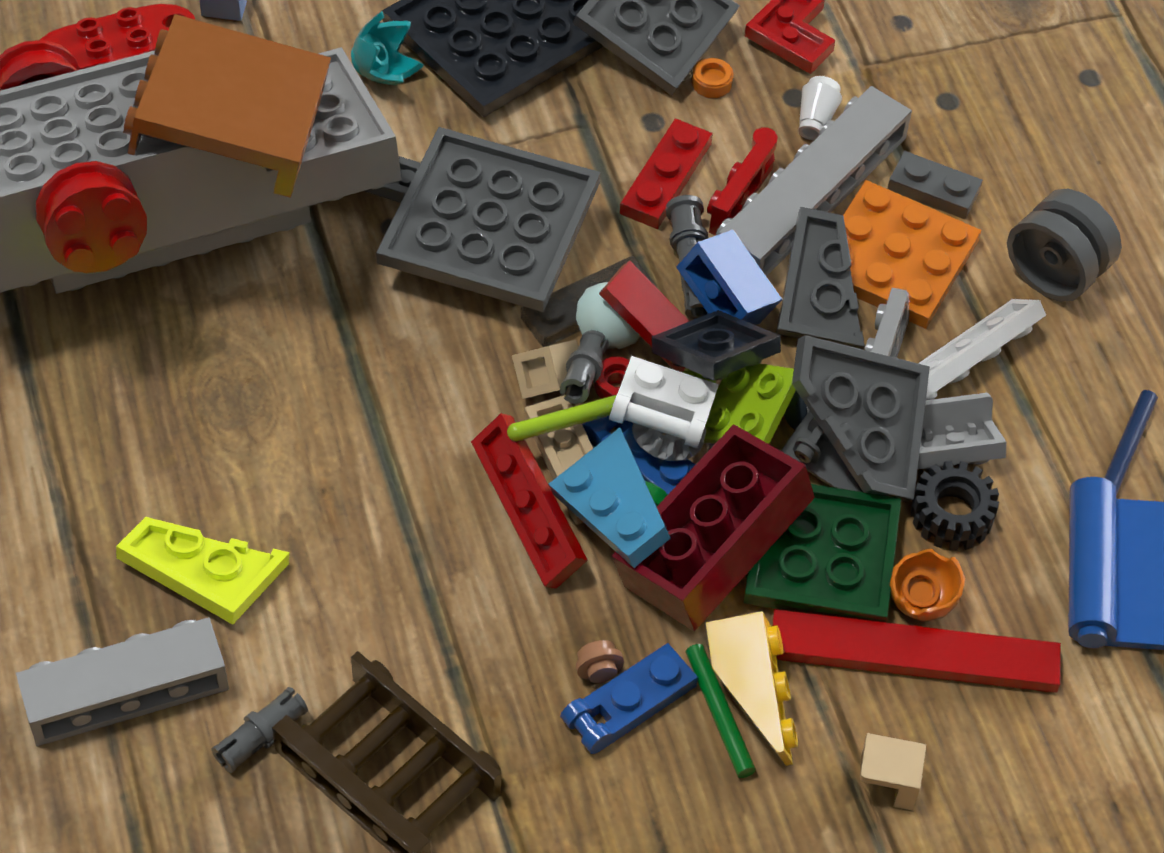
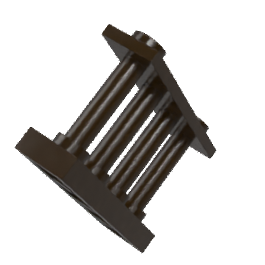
[272,651,501,853]

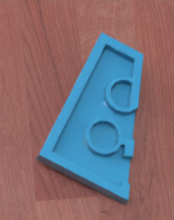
[548,428,670,568]

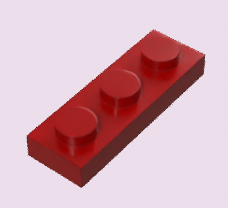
[620,118,713,230]

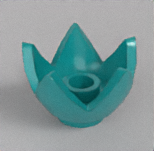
[351,11,424,85]

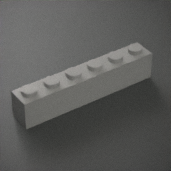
[716,86,912,276]

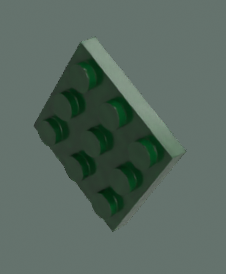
[743,484,901,622]

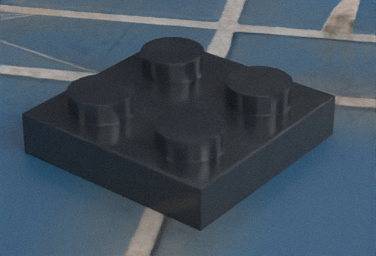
[652,310,781,380]

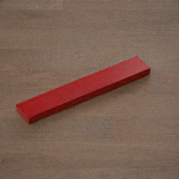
[772,609,1061,693]

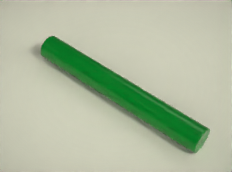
[685,644,756,778]

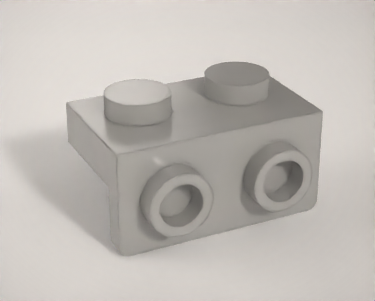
[918,393,1007,470]

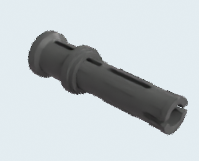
[665,195,708,320]

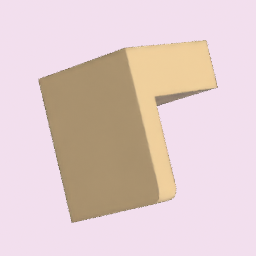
[512,340,578,399]
[860,733,926,811]

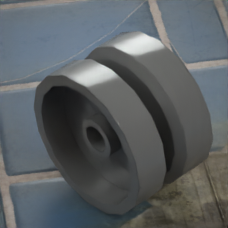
[1006,188,1122,302]

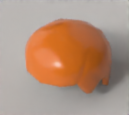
[889,549,965,621]

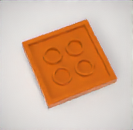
[843,180,982,329]

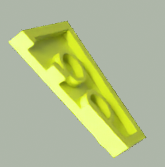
[116,517,290,625]

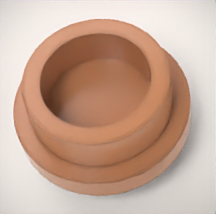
[576,640,624,683]

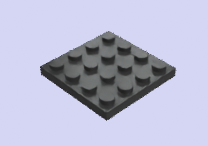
[376,127,601,312]

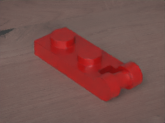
[707,127,778,236]

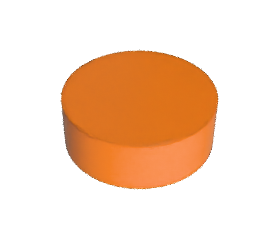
[692,58,734,98]

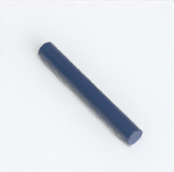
[1104,390,1158,496]

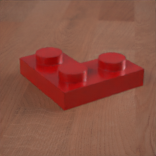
[744,0,835,74]

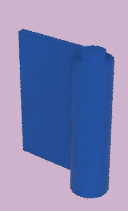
[1068,477,1164,650]

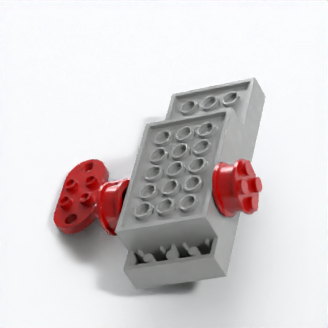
[0,4,402,294]

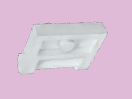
[609,356,719,449]

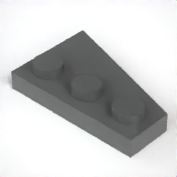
[776,207,865,350]

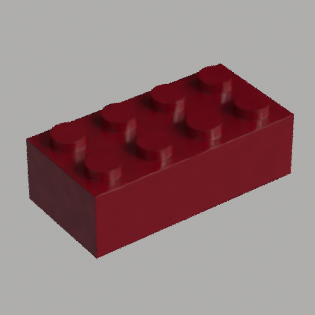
[612,424,815,632]

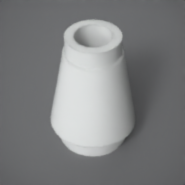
[798,76,842,140]

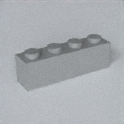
[16,617,229,747]

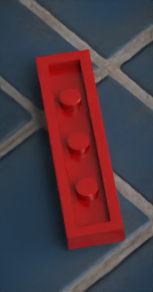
[471,413,588,589]

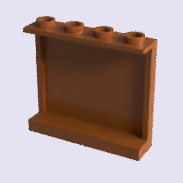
[123,14,331,198]

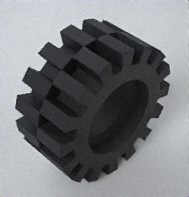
[911,461,999,551]

